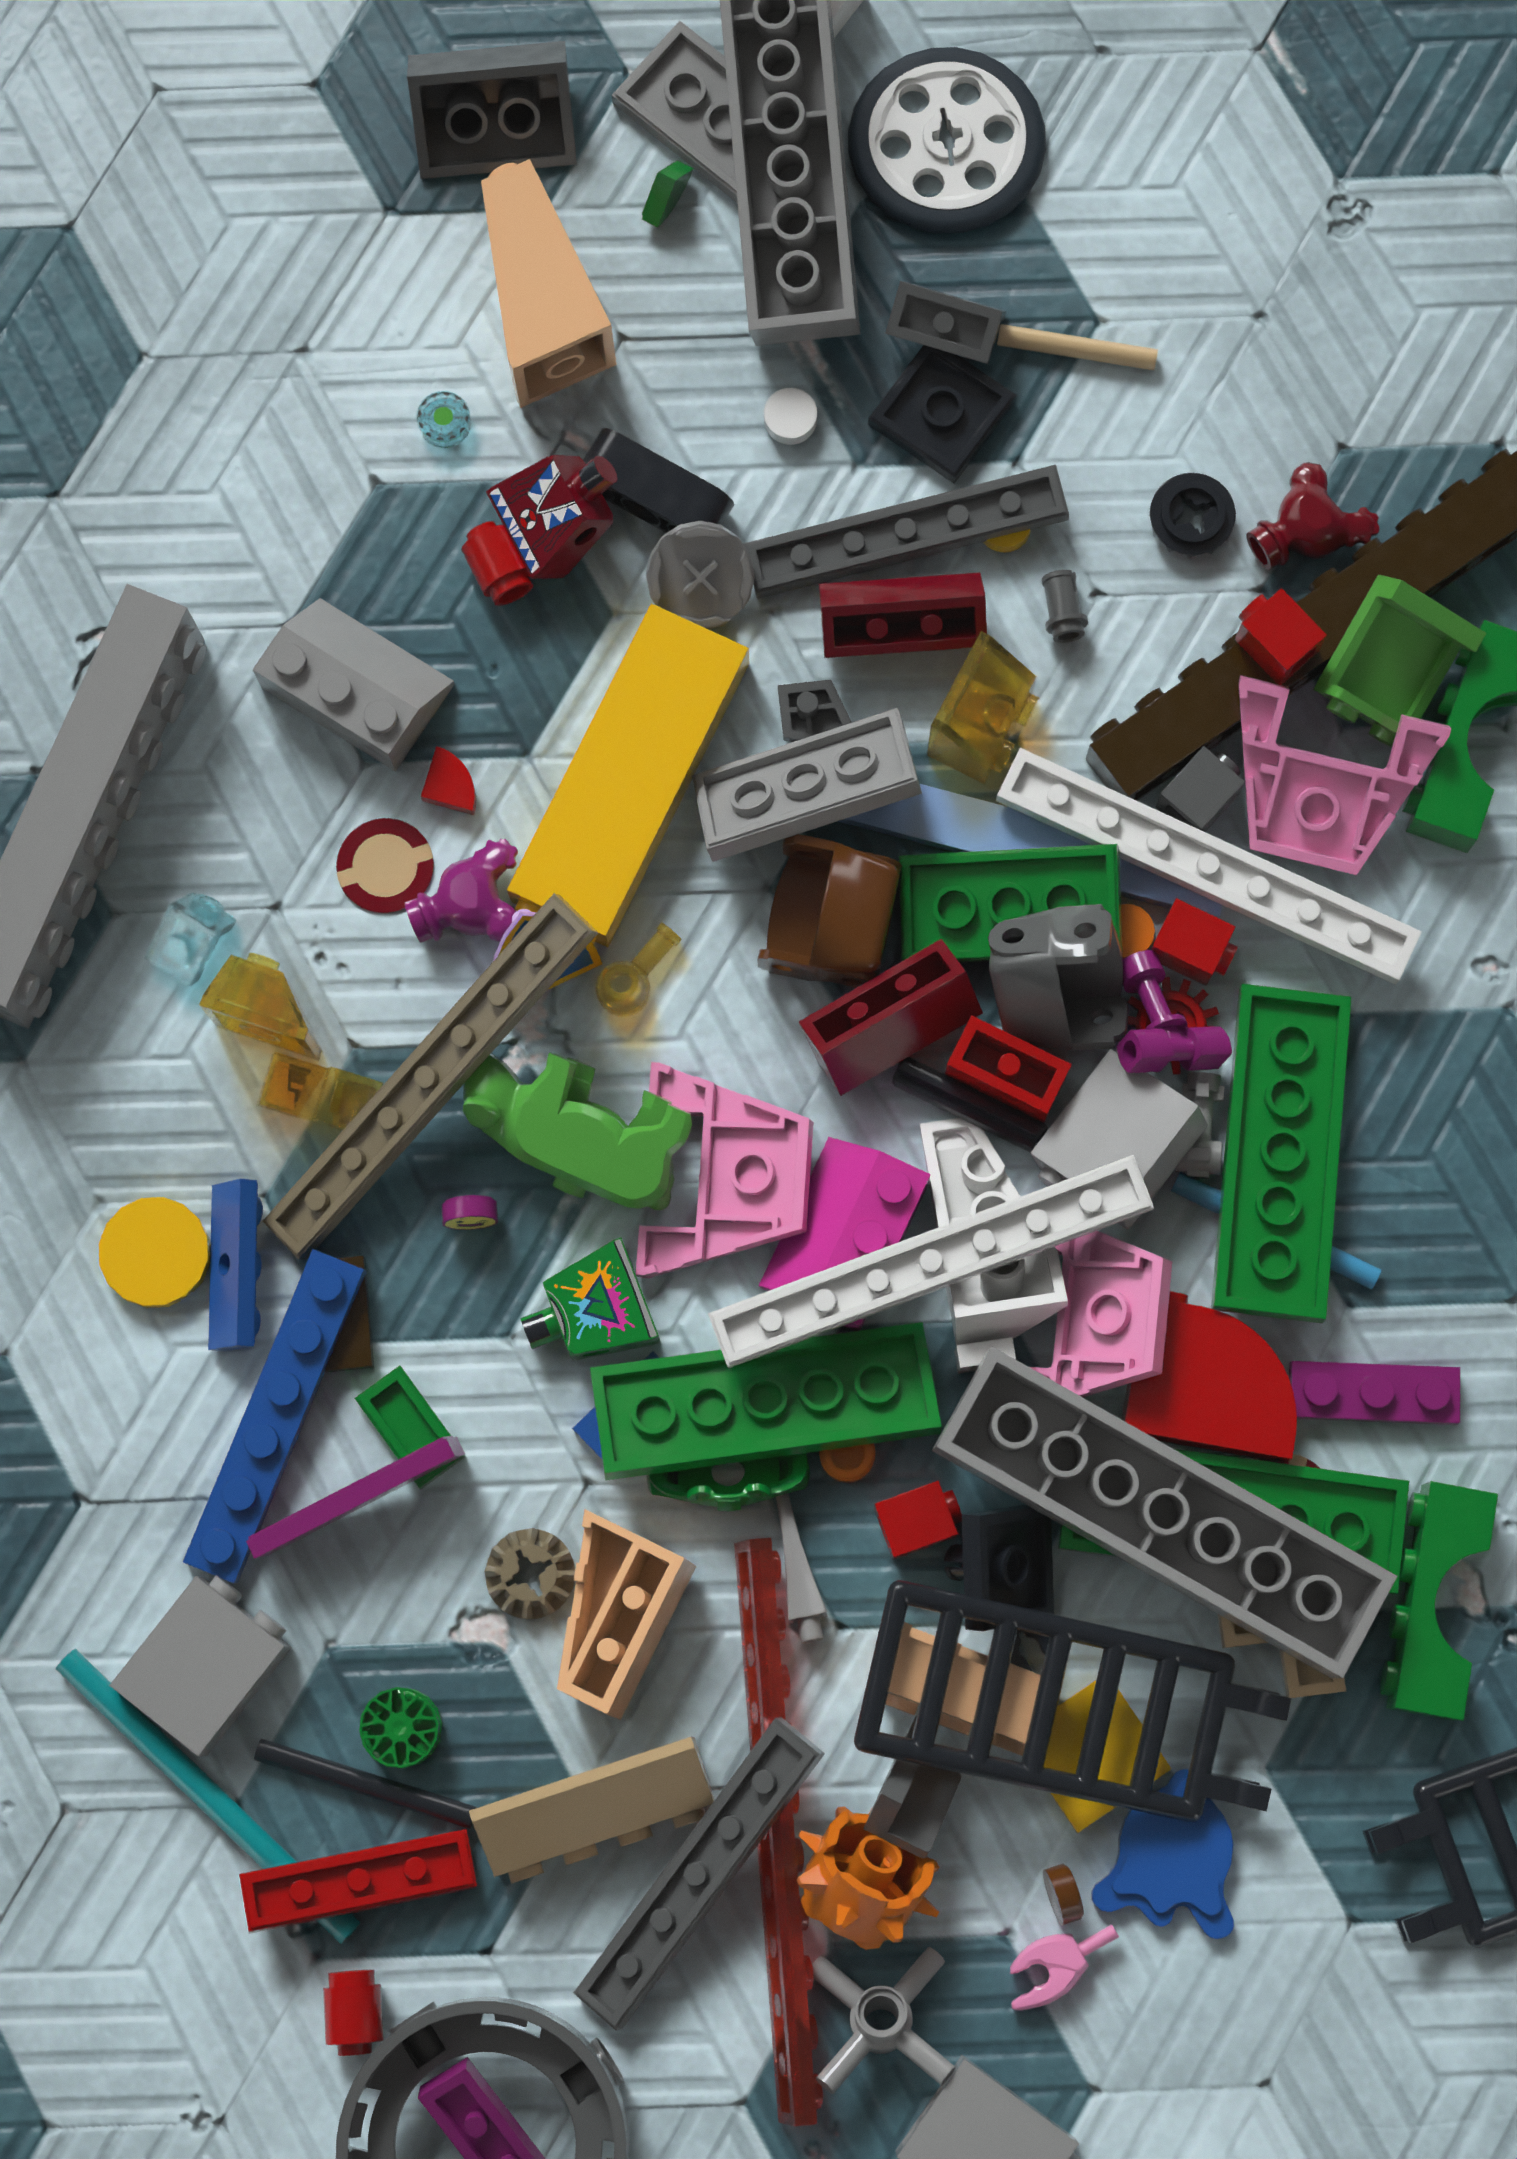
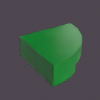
[641,160,694,228]

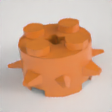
[797,1806,940,1950]

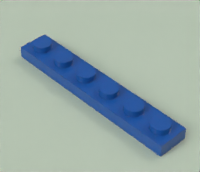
[183,1249,367,1583]

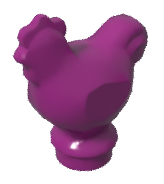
[405,839,518,943]

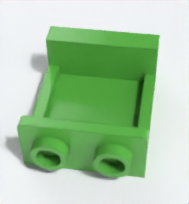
[1313,574,1486,748]

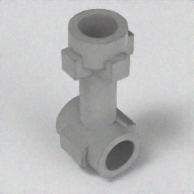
[1176,1072,1224,1179]

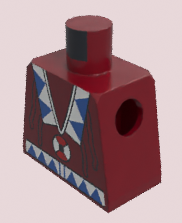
[486,455,617,579]

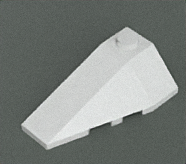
[920,1118,1068,1346]

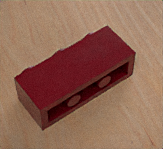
[819,572,987,658]
[799,939,983,1096]

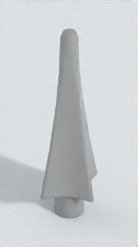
[776,1493,828,1643]

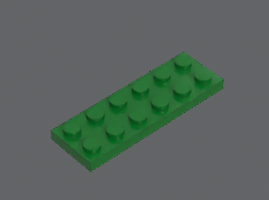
[1211,984,1352,1323]
[590,1322,942,1481]
[1058,1449,1409,1595]

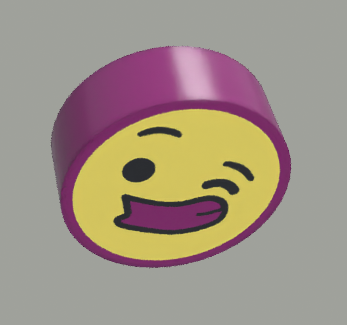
[442,1195,498,1230]

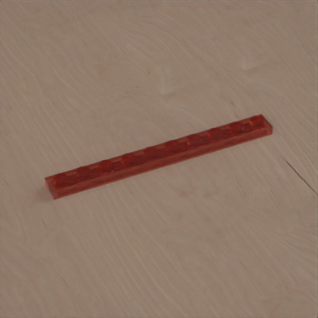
[734,1538,823,2127]

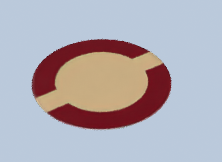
[336,818,434,913]

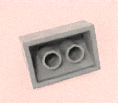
[252,598,455,772]

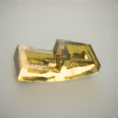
[256,1052,383,1130]

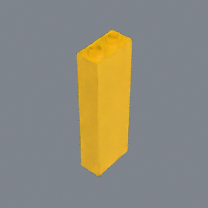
[507,603,750,947]

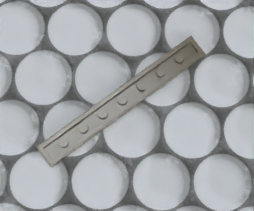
[262,893,598,1260]

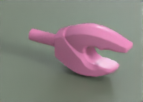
[1010,1925,1119,2011]

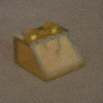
[927,631,1040,784]

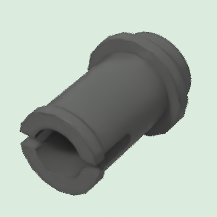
[1041,570,1088,643]

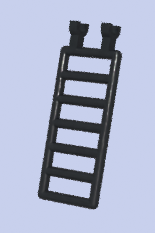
[854,1580,1292,1822]
[1362,1747,1517,1948]

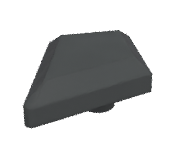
[778,680,852,742]

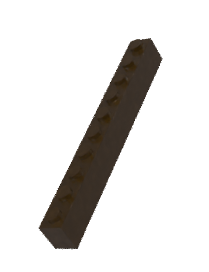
[1086,449,1517,801]

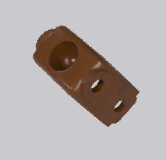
[757,834,902,987]

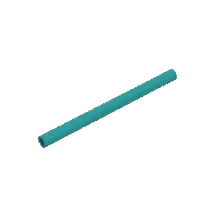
[56,1649,361,1944]

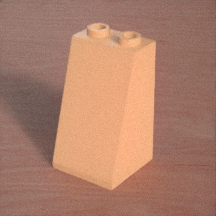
[481,159,617,408]

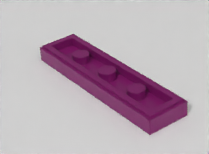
[246,1436,465,1559]

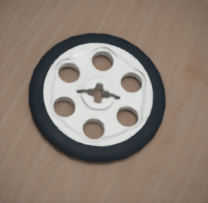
[848,47,1046,234]

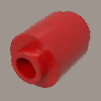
[461,521,533,606]
[323,1969,384,2056]

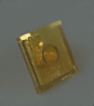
[199,953,323,1061]

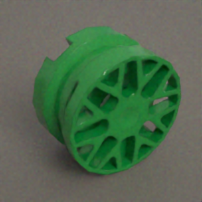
[359,1687,443,1768]

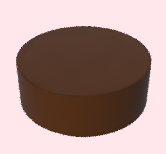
[1043,1864,1084,1926]

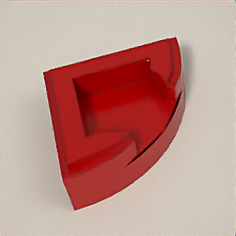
[421,746,476,815]

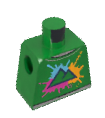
[520,1237,661,1361]

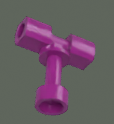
[1117,950,1232,1073]

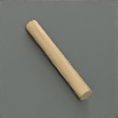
[997,324,1158,371]

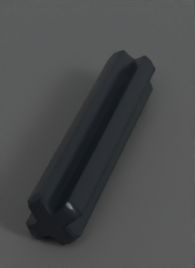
[892,1057,1048,1152]

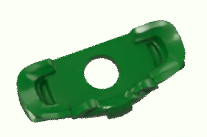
[646,1453,810,1512]

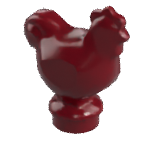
[1246,462,1380,570]

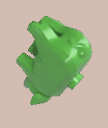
[463,1052,692,1211]

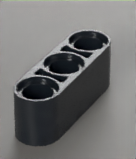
[583,428,735,533]

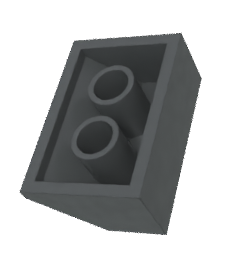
[407,41,577,179]

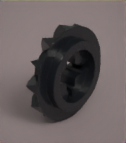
[1149,473,1236,559]

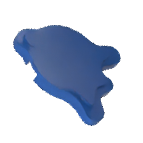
[1091,1769,1234,1939]

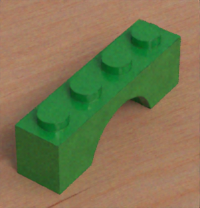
[1402,620,1517,853]
[1380,1481,1498,1721]

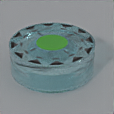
[417,391,471,448]

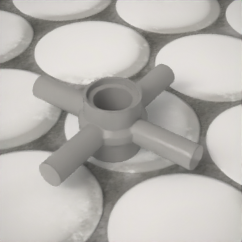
[808,1947,956,2094]

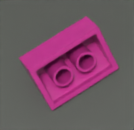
[758,1137,931,1331]

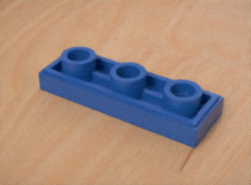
[208,1178,263,1351]

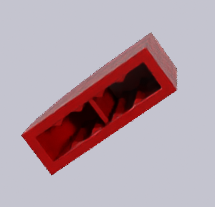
[1121,1291,1297,1463]

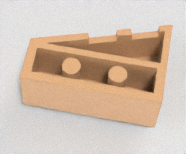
[557,1509,696,1720]
[885,1622,1041,1756]

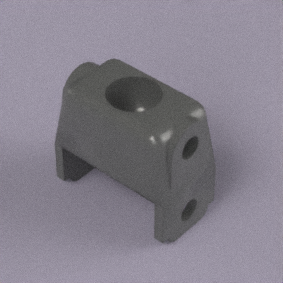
[988,904,1129,1051]

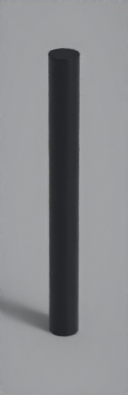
[254,1738,477,1829]

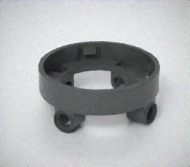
[336,1997,629,2159]

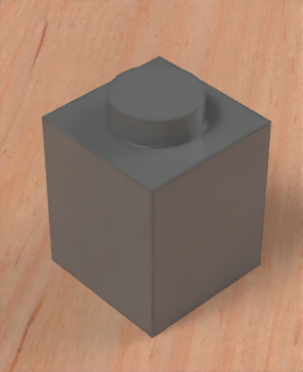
[1155,746,1245,832]

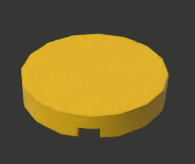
[99,1197,211,1308]

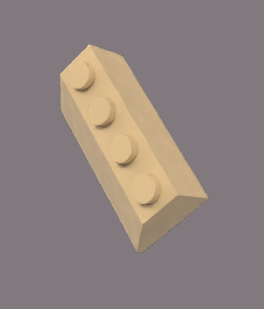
[469,1736,715,1884]

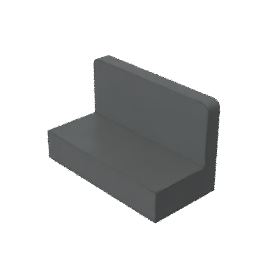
[885,281,1006,364]
[863,1716,962,1859]

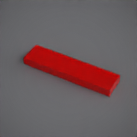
[239,1829,477,1934]

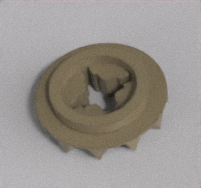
[484,1528,575,1619]

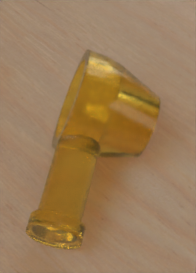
[595,922,682,1017]

